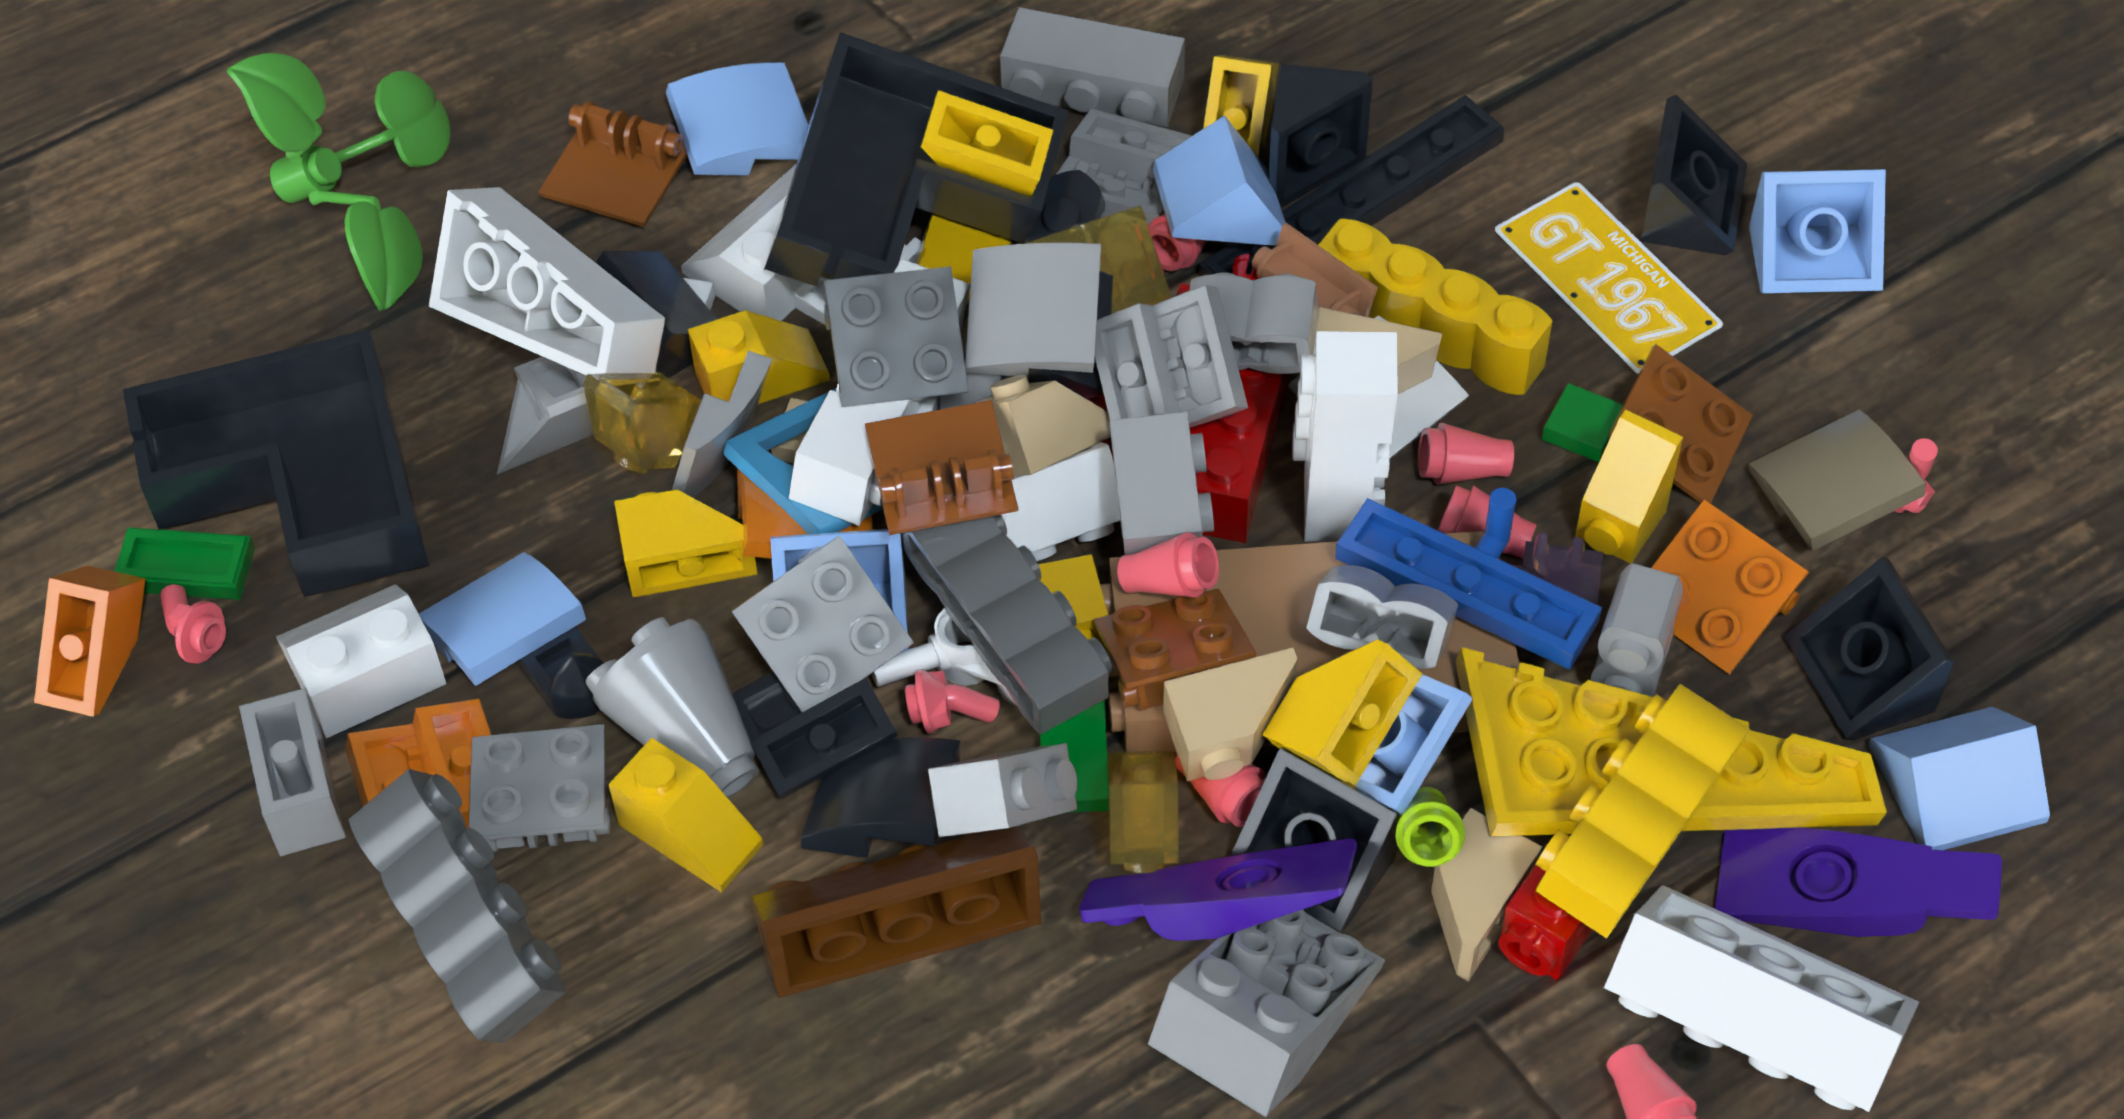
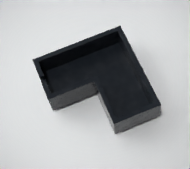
[764,32,1069,286]
[123,329,429,597]

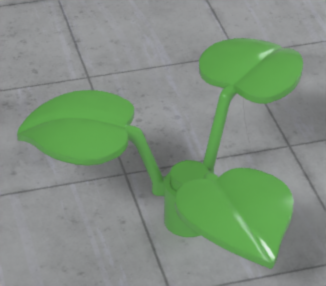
[226,53,450,311]

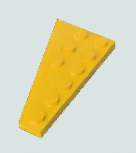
[1455,647,1887,837]

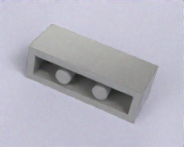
[1000,7,1185,127]

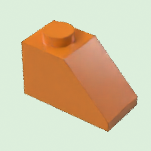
[34,565,146,717]

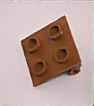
[538,101,687,227]
[1608,344,1753,504]
[865,400,1019,535]
[1094,588,1257,711]

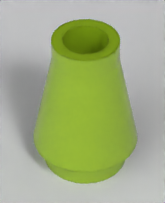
[1396,787,1465,867]

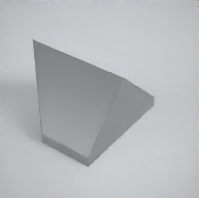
[497,356,610,475]

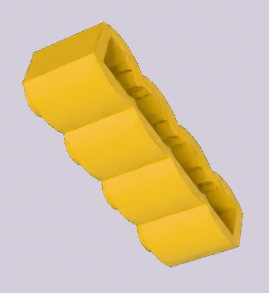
[1319,219,1552,395]
[1535,684,1750,938]

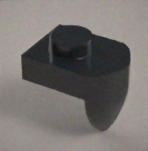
[1026,170,1106,244]
[519,626,604,719]

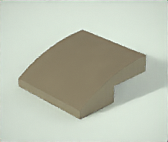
[1748,409,1926,551]

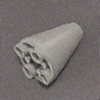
[586,617,759,798]

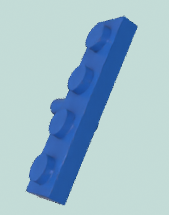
[1335,488,1602,670]

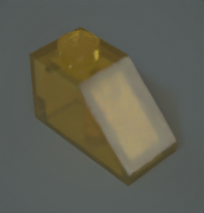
[583,373,702,473]
[1109,751,1179,873]

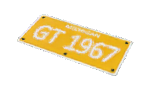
[1495,182,1723,374]

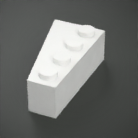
[429,187,665,383]
[789,259,970,526]
[1292,331,1398,542]

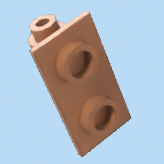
[1252,223,1378,317]

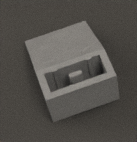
[1148,909,1385,1117]

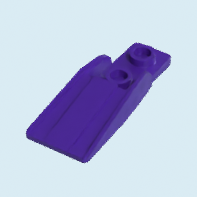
[1715,827,2002,937]
[1079,839,1357,941]

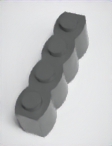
[902,515,1112,734]
[349,769,566,1043]

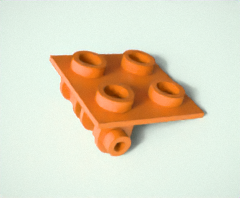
[1651,500,1809,675]

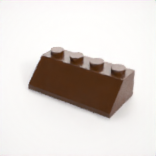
[752,826,1041,998]

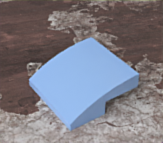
[666,63,809,175]
[419,552,586,686]

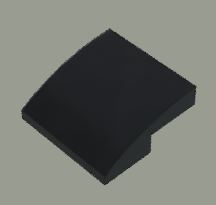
[732,671,898,799]
[801,737,960,858]

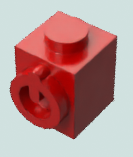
[1498,865,1593,981]

